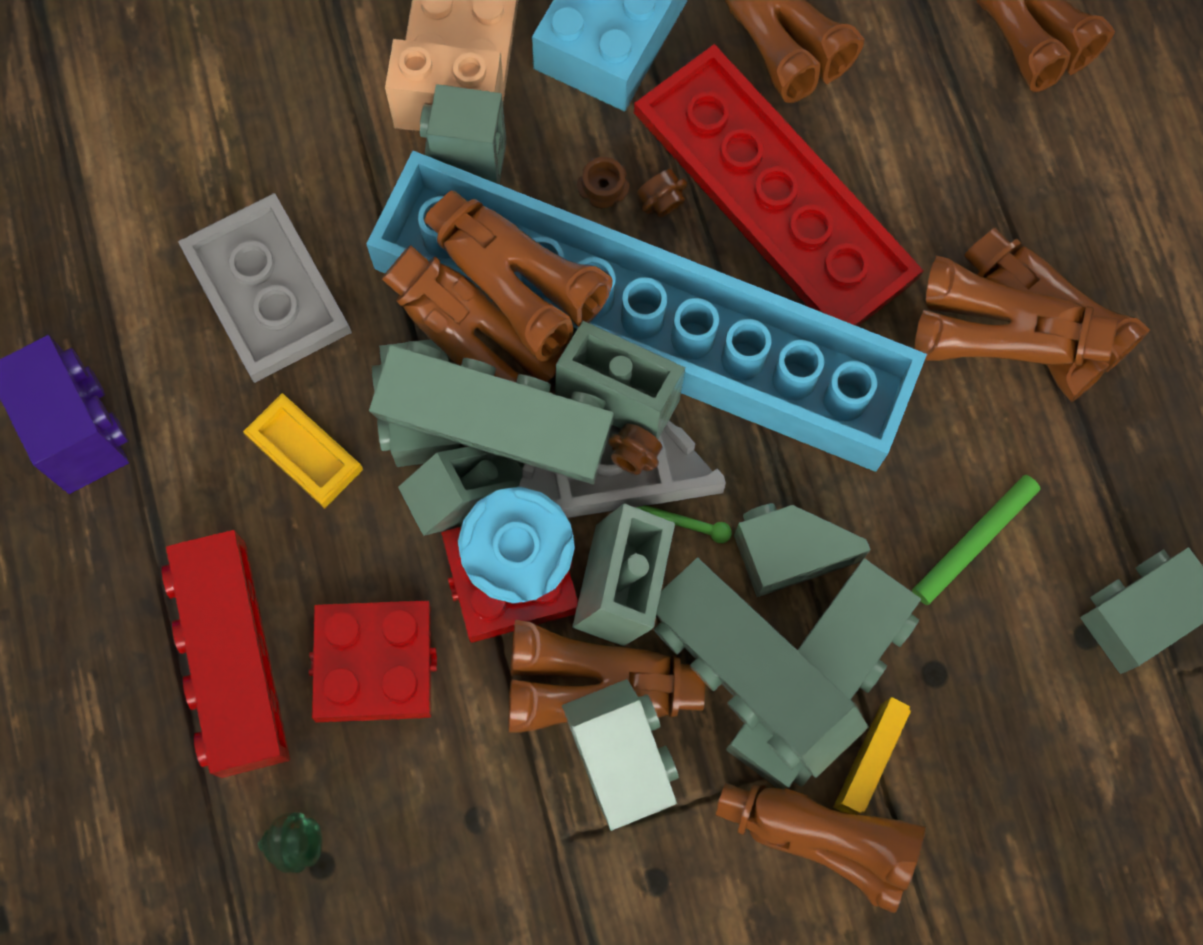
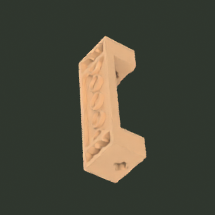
[385,0,518,131]

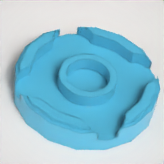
[458,487,575,603]

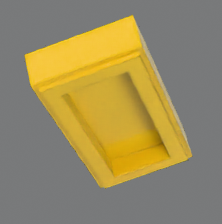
[243,393,363,509]
[833,697,911,814]

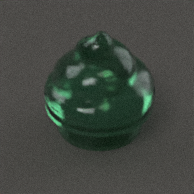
[258,812,322,873]

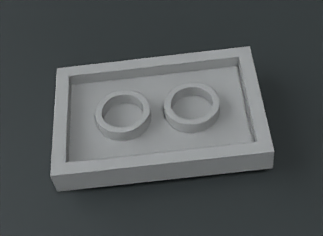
[178,193,352,383]

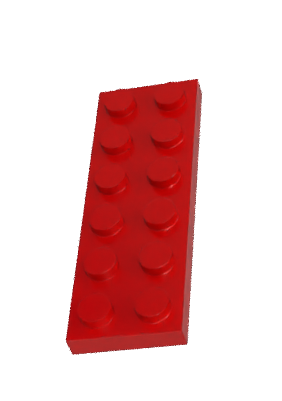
[634,44,924,327]

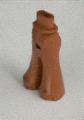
[725,0,865,103]
[976,0,1115,92]
[424,190,613,361]
[964,228,1150,402]
[381,245,567,383]
[915,256,1118,366]
[508,620,705,733]
[716,783,926,913]

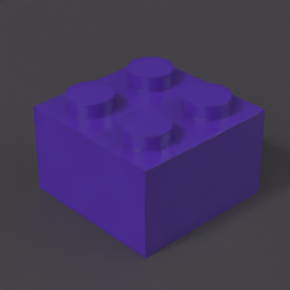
[0,335,129,494]

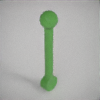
[635,505,732,543]

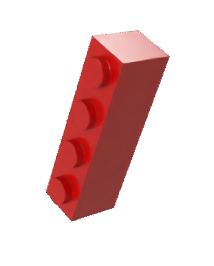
[161,530,291,778]

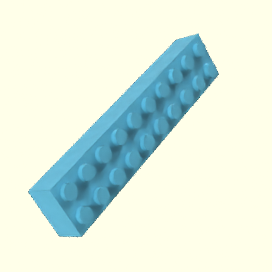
[366,151,927,472]

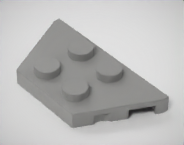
[519,420,726,518]

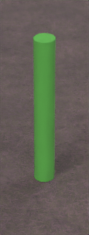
[912,475,1040,605]

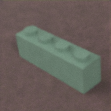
[369,341,614,485]
[653,557,868,778]
[725,558,921,789]

